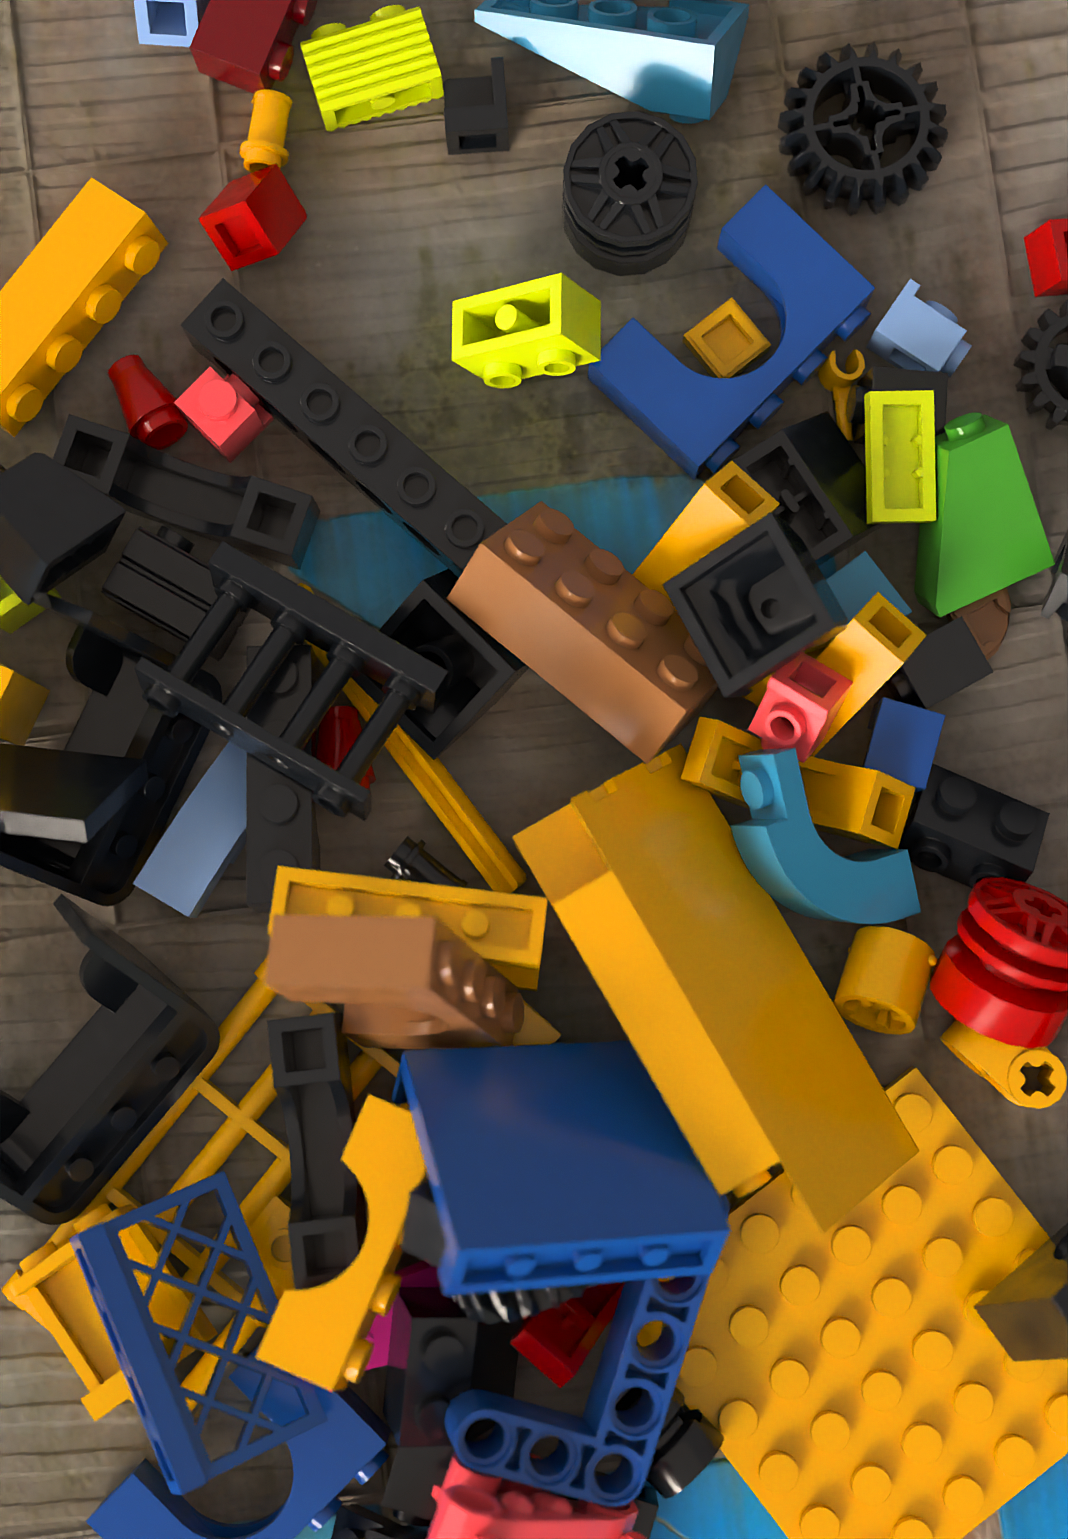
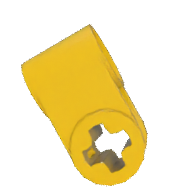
[940,1019,1067,1109]

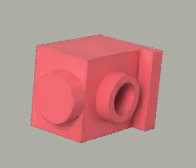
[174,367,274,463]
[748,652,853,764]

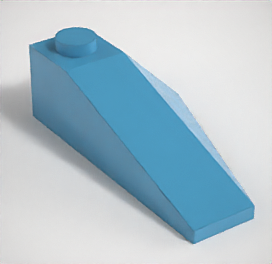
[475,0,749,124]

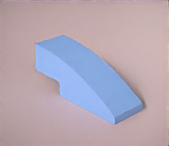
[133,741,247,918]

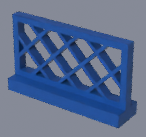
[69,1171,327,1495]

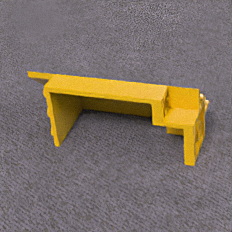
[512,744,920,1234]

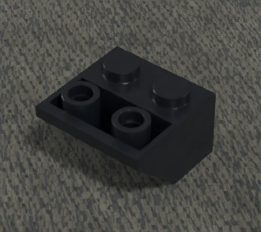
[733,411,884,566]

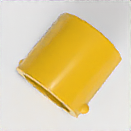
[833,926,937,1035]

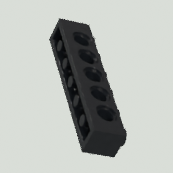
[181,278,507,577]

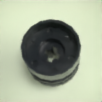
[562,111,698,276]

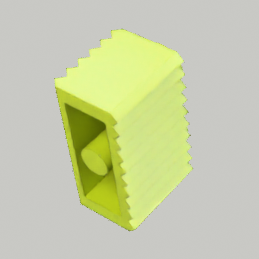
[300,5,444,131]

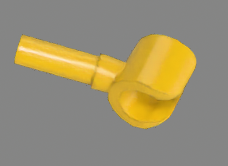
[818,349,865,441]

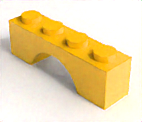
[256,1095,428,1391]

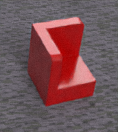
[198,163,307,271]

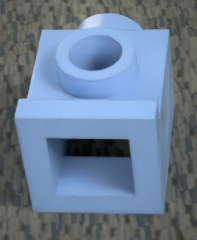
[866,278,972,377]

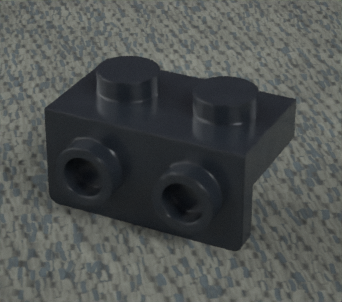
[898,763,1050,889]

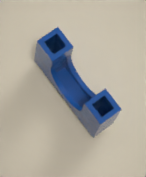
[588,184,875,480]
[86,1338,391,1539]

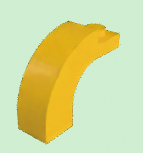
[681,717,916,849]

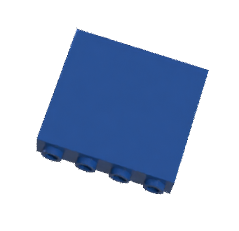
[392,1040,730,1296]

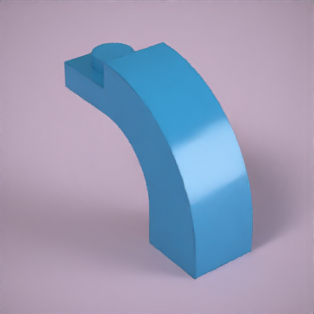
[731,748,921,924]

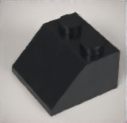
[351,569,529,760]
[383,1287,522,1447]

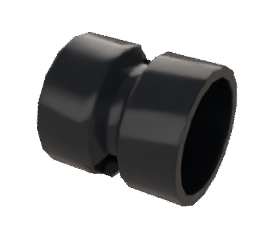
[615,1386,724,1499]

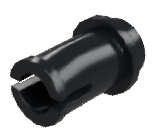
[384,836,468,888]

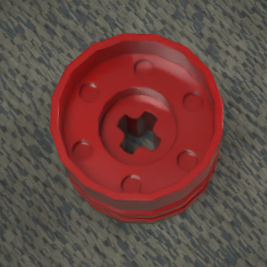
[930,877,1068,1049]

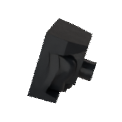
[663,512,848,698]

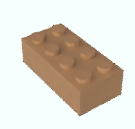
[446,501,719,764]

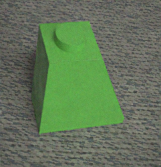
[914,412,1055,618]

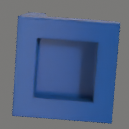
[862,697,946,793]

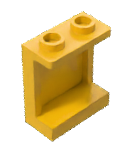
[8,1203,218,1421]

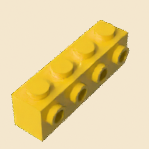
[0,177,169,438]

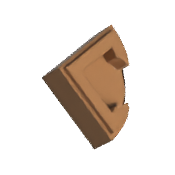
[945,587,1011,660]

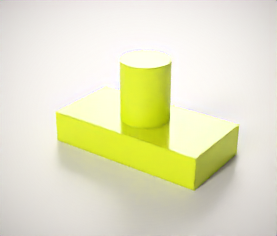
[864,390,936,524]

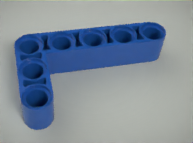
[444,1187,729,1507]

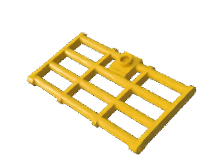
[1,955,411,1412]

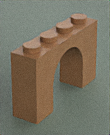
[264,915,524,1050]

